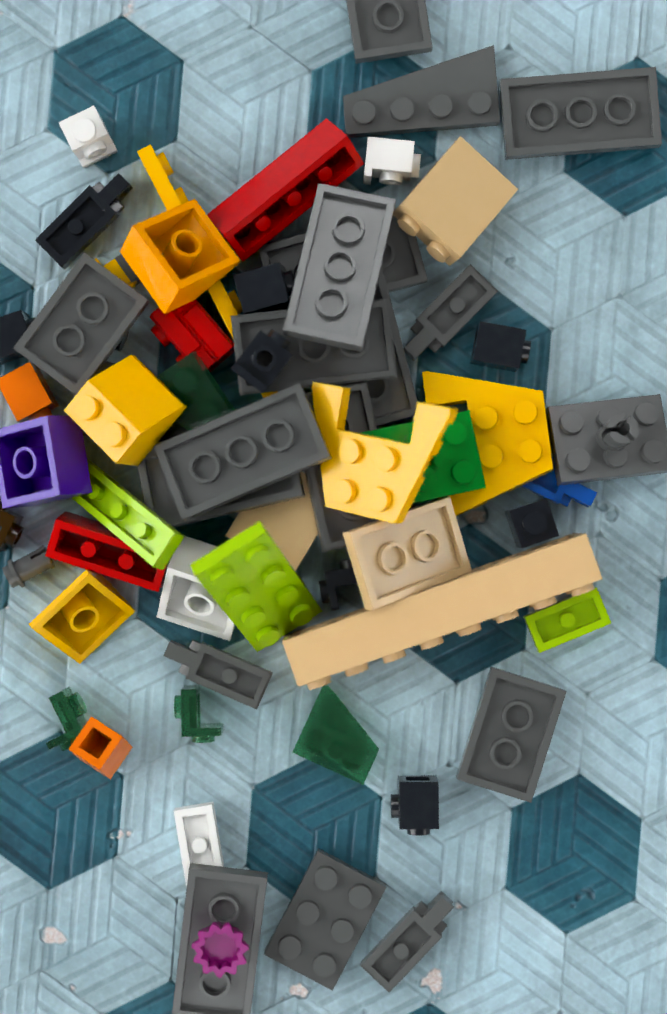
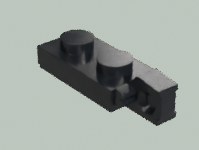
[35,173,133,270]

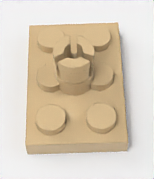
[343,496,472,610]

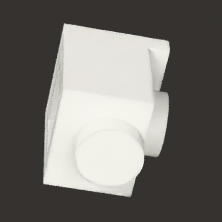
[59,105,118,168]
[363,137,421,185]

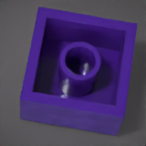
[0,415,93,508]

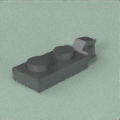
[404,264,498,361]
[163,639,273,709]
[360,891,454,992]

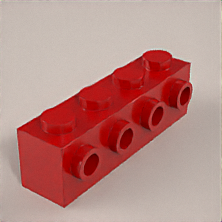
[207,118,365,262]

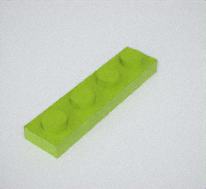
[72,460,184,570]

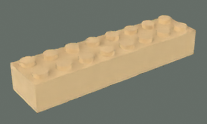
[282,533,602,690]

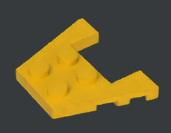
[422,371,554,516]
[312,382,458,524]

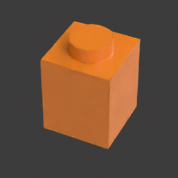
[0,362,59,423]
[68,716,133,780]

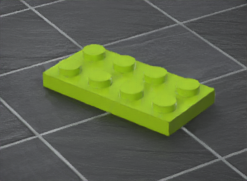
[190,521,322,652]

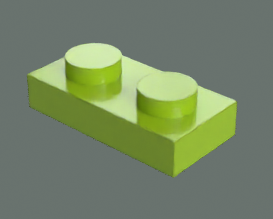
[523,587,611,653]

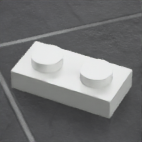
[173,802,224,888]

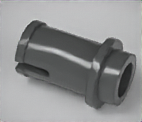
[2,545,55,588]

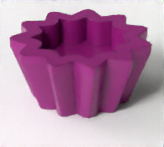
[191,921,249,978]

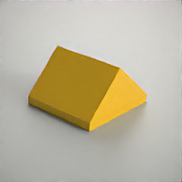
[29,569,135,664]

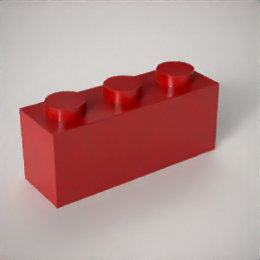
[45,511,171,592]

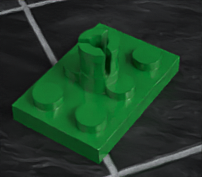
[361,410,486,504]

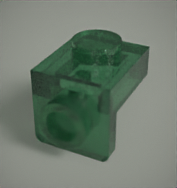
[174,685,224,743]
[46,687,87,751]

